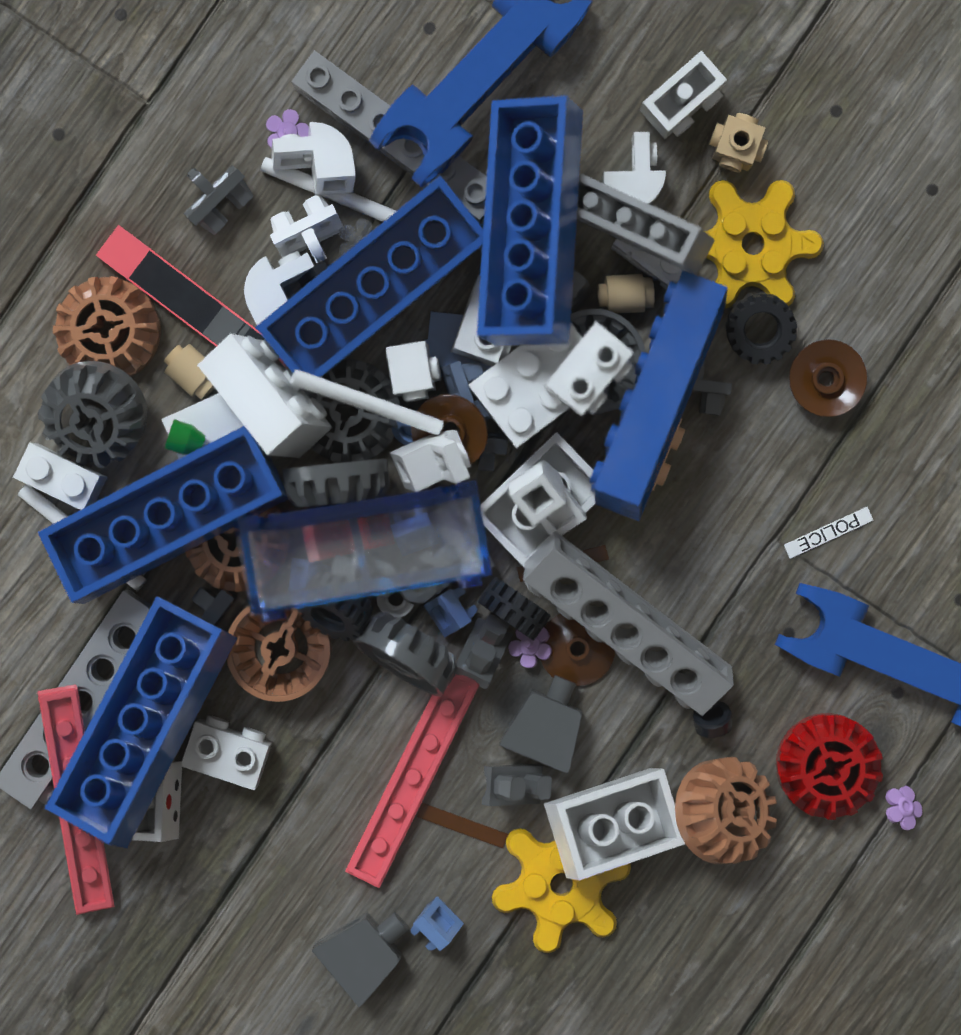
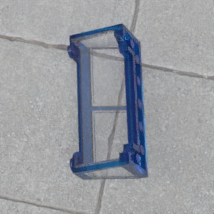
[234,480,492,622]

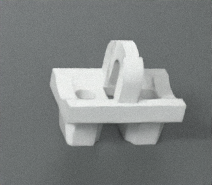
[270,194,345,263]

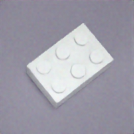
[469,322,582,449]
[198,333,332,458]
[472,432,595,567]
[544,768,685,880]

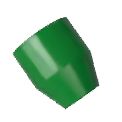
[164,419,206,455]

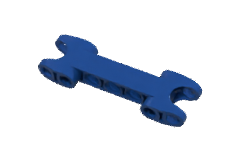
[369,0,593,187]
[775,583,961,726]

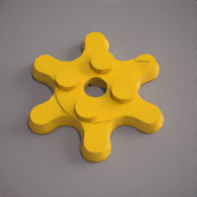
[705,180,824,309]
[492,828,631,953]

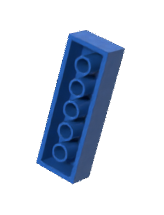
[477,96,583,345]
[255,176,483,378]
[589,271,727,521]
[38,426,289,604]
[45,596,237,848]

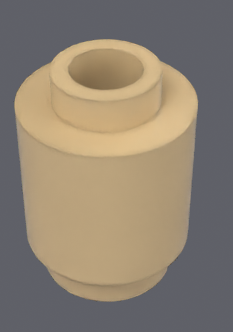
[598,274,655,314]
[164,344,215,400]

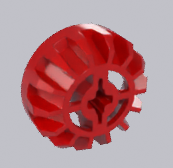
[776,713,883,820]

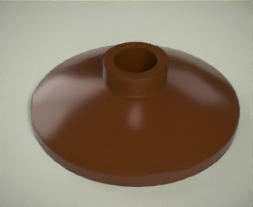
[789,339,867,417]
[411,394,488,464]
[541,614,615,686]

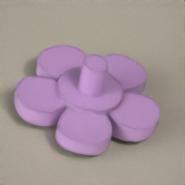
[266,109,309,149]
[509,628,552,668]
[886,786,922,830]

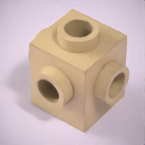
[709,113,768,173]

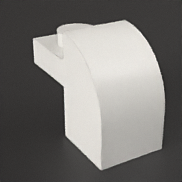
[271,122,356,195]
[602,132,666,205]
[244,251,315,325]
[390,430,471,492]
[509,460,587,536]

